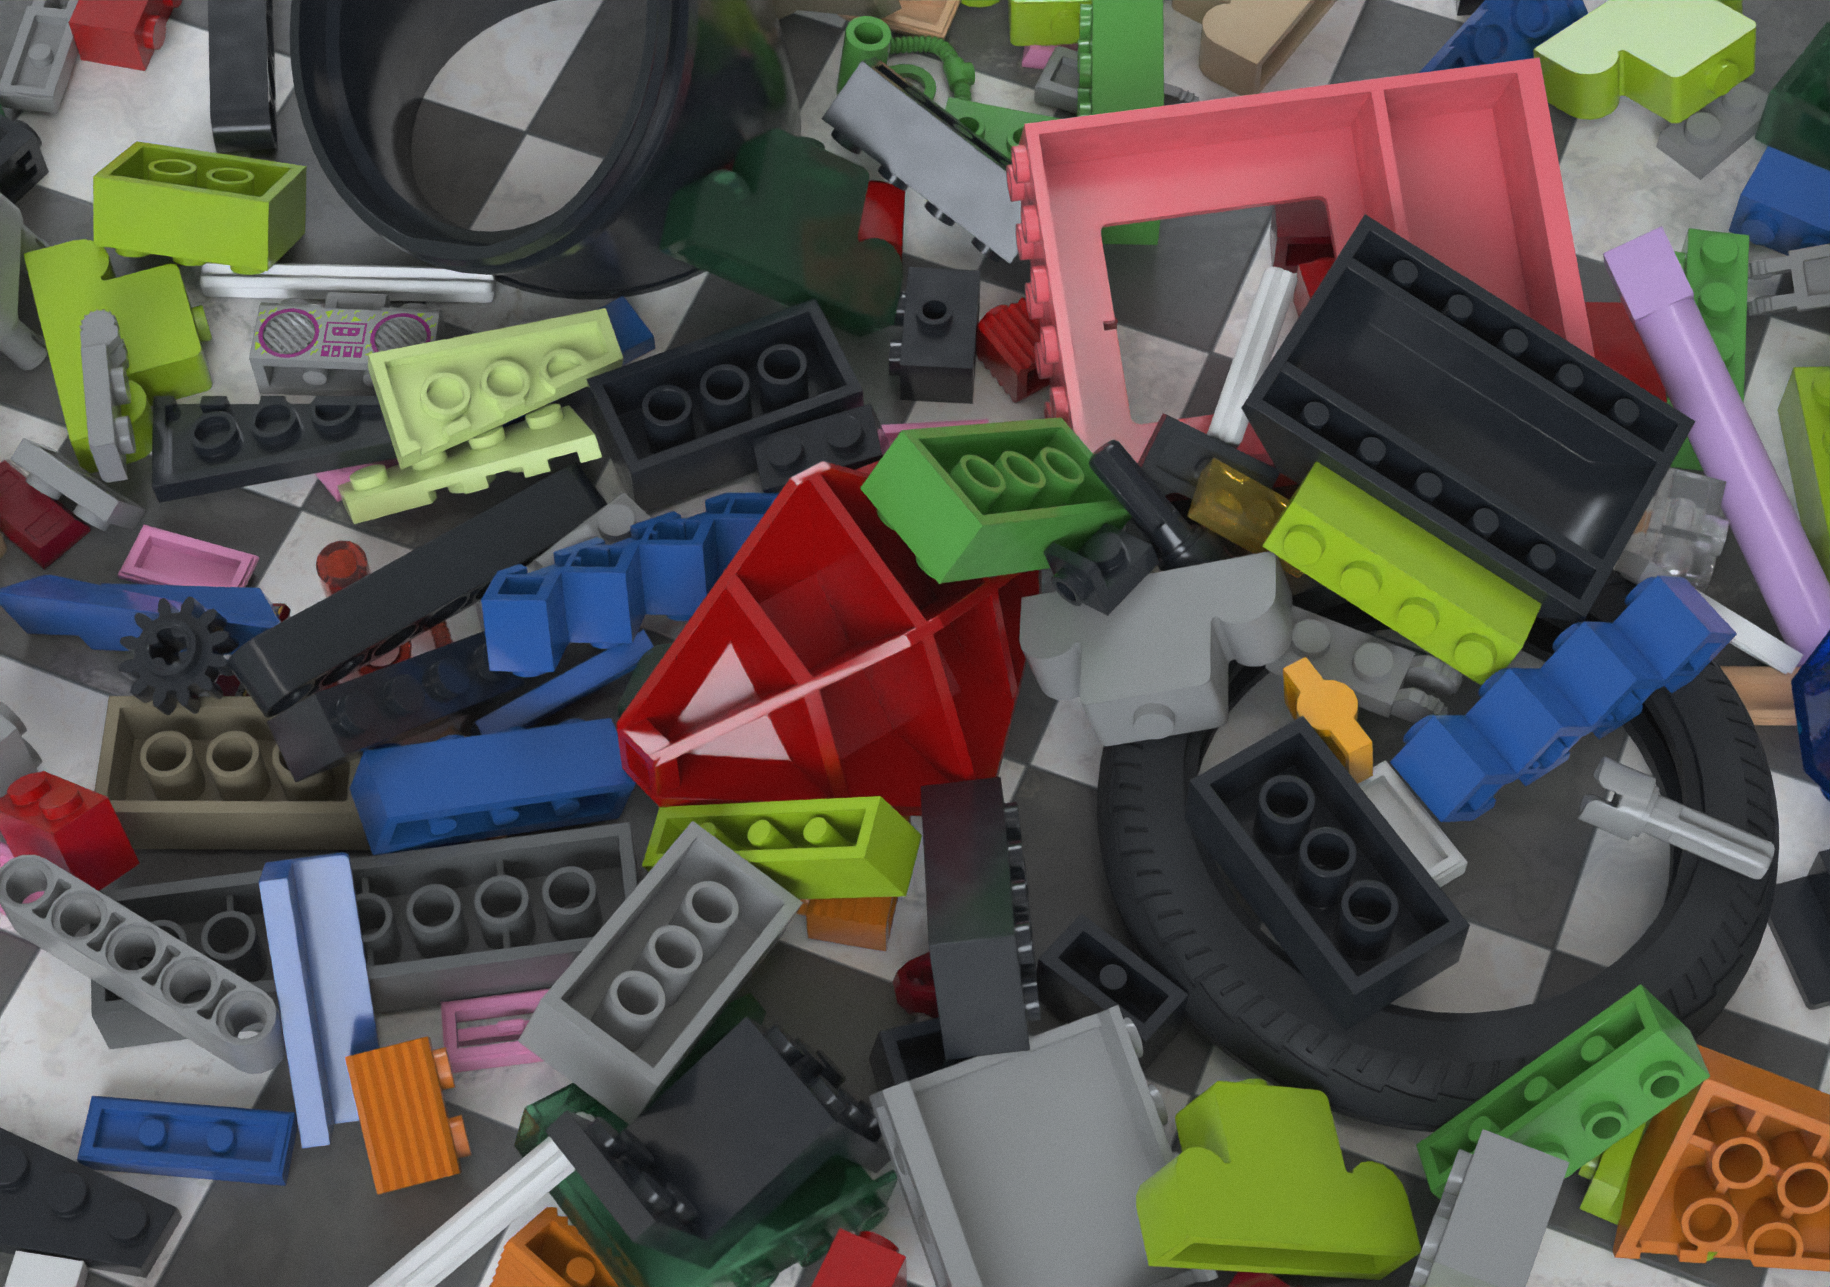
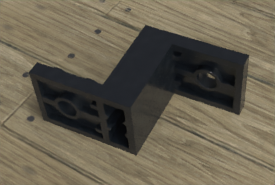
[545,1016,891,1270]

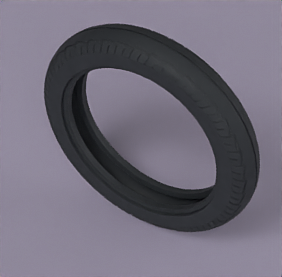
[1097,549,1779,1132]

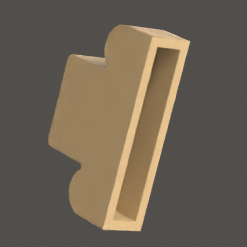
[1171,0,1337,96]

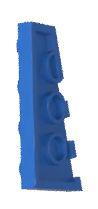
[1419,0,1588,73]

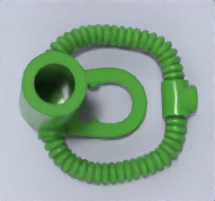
[836,16,975,101]

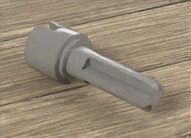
[1577,756,1775,880]

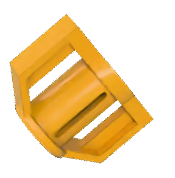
[1283,656,1373,784]

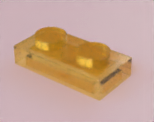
[1187,458,1303,578]

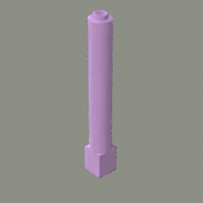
[1603,226,1830,674]

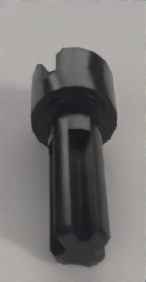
[1089,440,1235,571]

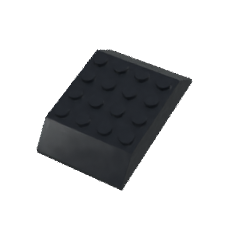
[1241,214,1696,622]

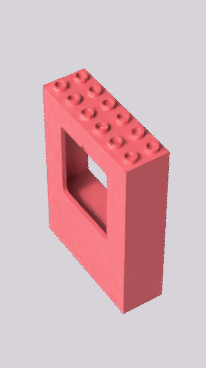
[1006,58,1595,502]

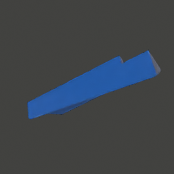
[0,575,281,655]

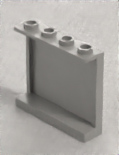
[869,1005,1218,1287]

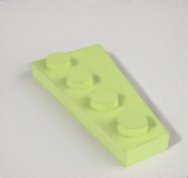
[368,308,623,470]
[337,404,602,524]

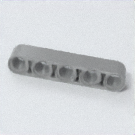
[0,855,286,1074]

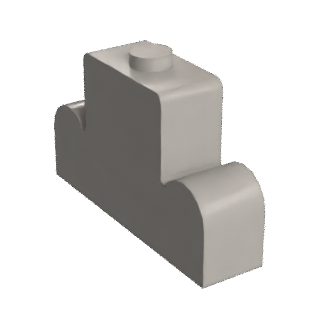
[1019,551,1293,746]

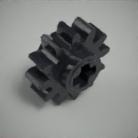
[118,597,239,715]

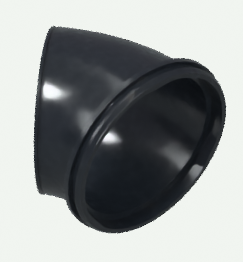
[289,0,801,300]

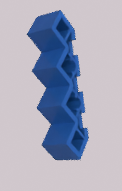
[481,493,779,677]
[1390,575,1737,822]

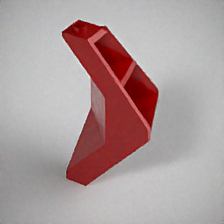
[616,461,1042,816]

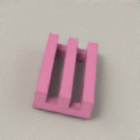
[441,988,550,1073]

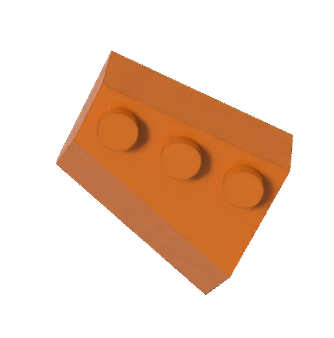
[1612,1044,1830,1272]

